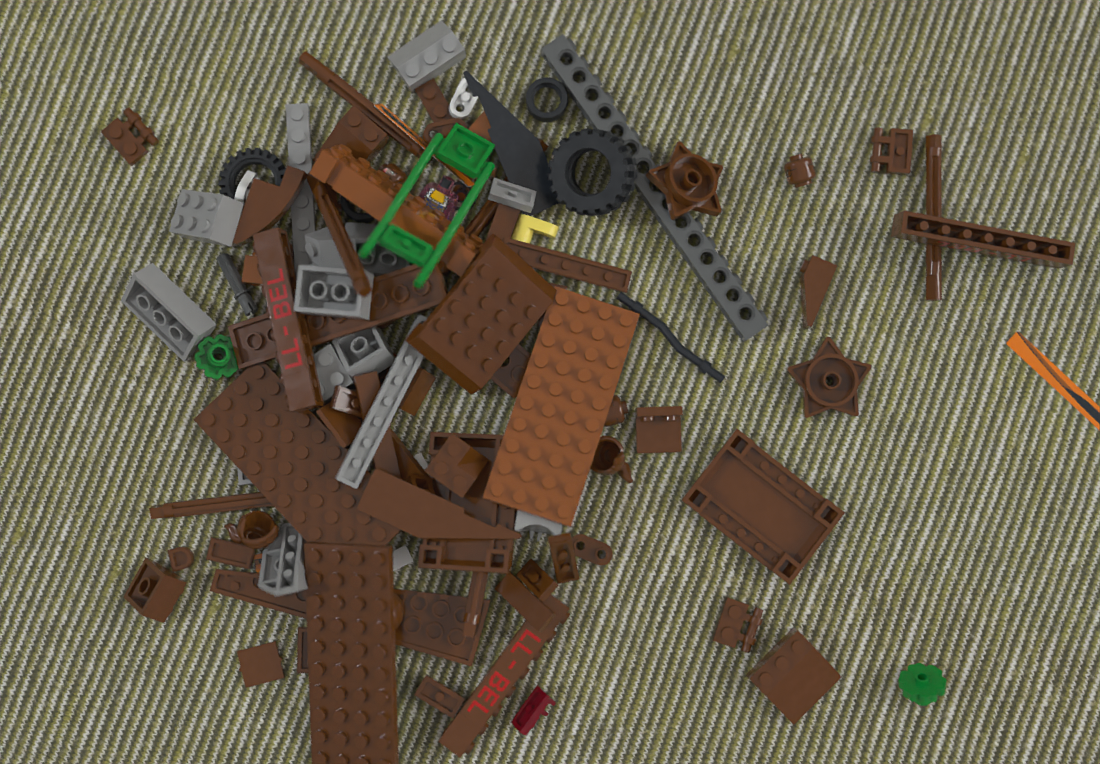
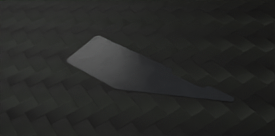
[463,71,559,216]

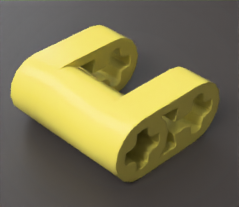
[511,214,559,244]

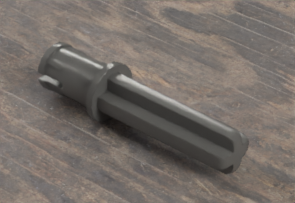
[217,253,259,316]

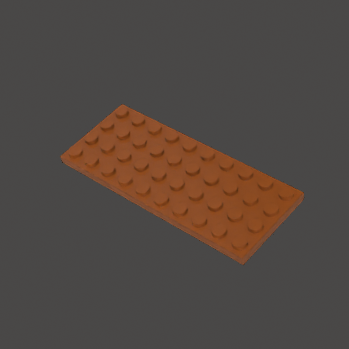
[483,286,640,528]

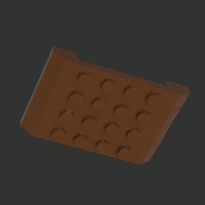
[405,233,557,395]
[681,429,845,585]
[418,432,517,574]

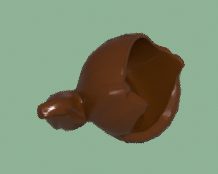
[590,436,633,483]
[224,510,279,549]

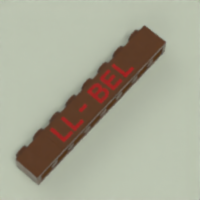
[891,210,1075,269]
[252,227,324,413]
[438,594,570,758]

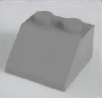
[305,227,357,269]

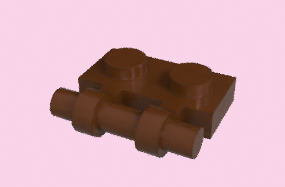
[101,108,159,166]
[870,127,913,175]
[712,597,764,653]

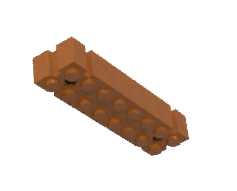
[309,144,483,277]

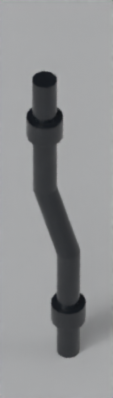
[616,292,725,383]

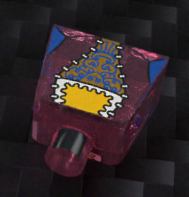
[418,175,459,221]

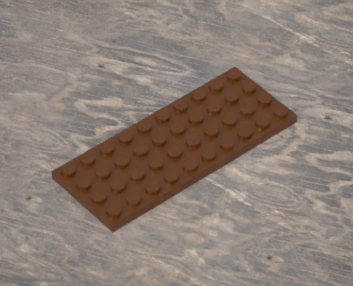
[193,363,402,546]
[304,542,399,764]

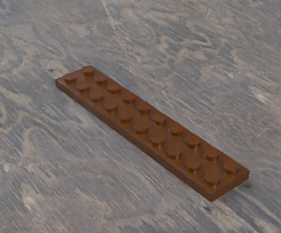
[228,261,448,370]

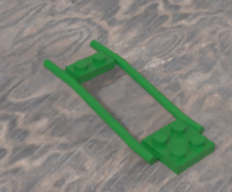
[359,123,495,288]

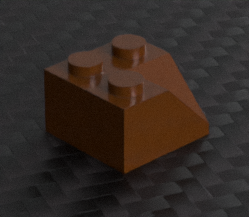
[425,433,489,498]

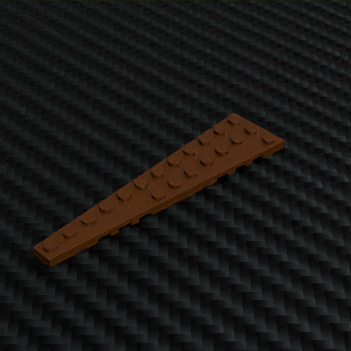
[210,568,491,666]

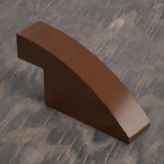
[232,165,308,246]

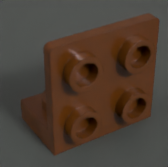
[635,406,683,453]

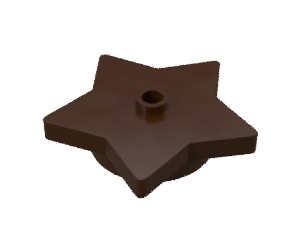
[645,141,723,220]
[786,337,872,418]

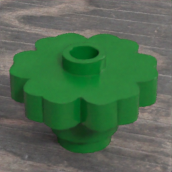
[194,334,238,381]
[898,663,947,706]

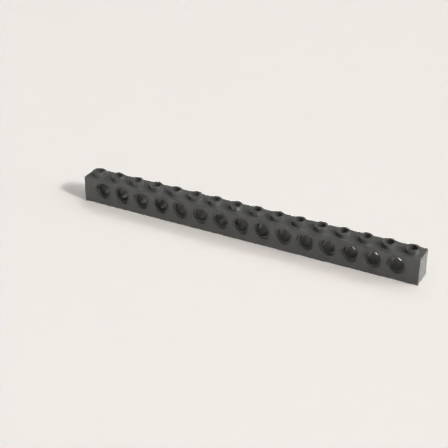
[541,34,768,342]

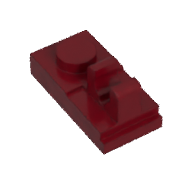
[511,685,556,736]

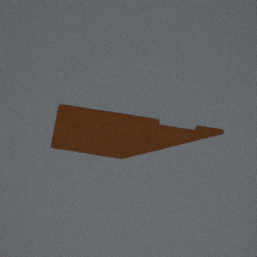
[357,469,522,539]

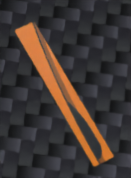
[374,104,474,187]
[1006,331,1100,431]

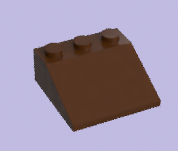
[746,628,842,725]

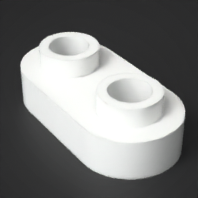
[449,78,480,120]
[234,170,260,206]

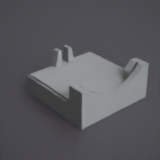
[514,510,562,541]

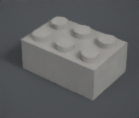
[169,189,244,247]
[294,265,374,320]

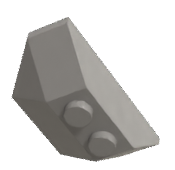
[258,523,308,596]

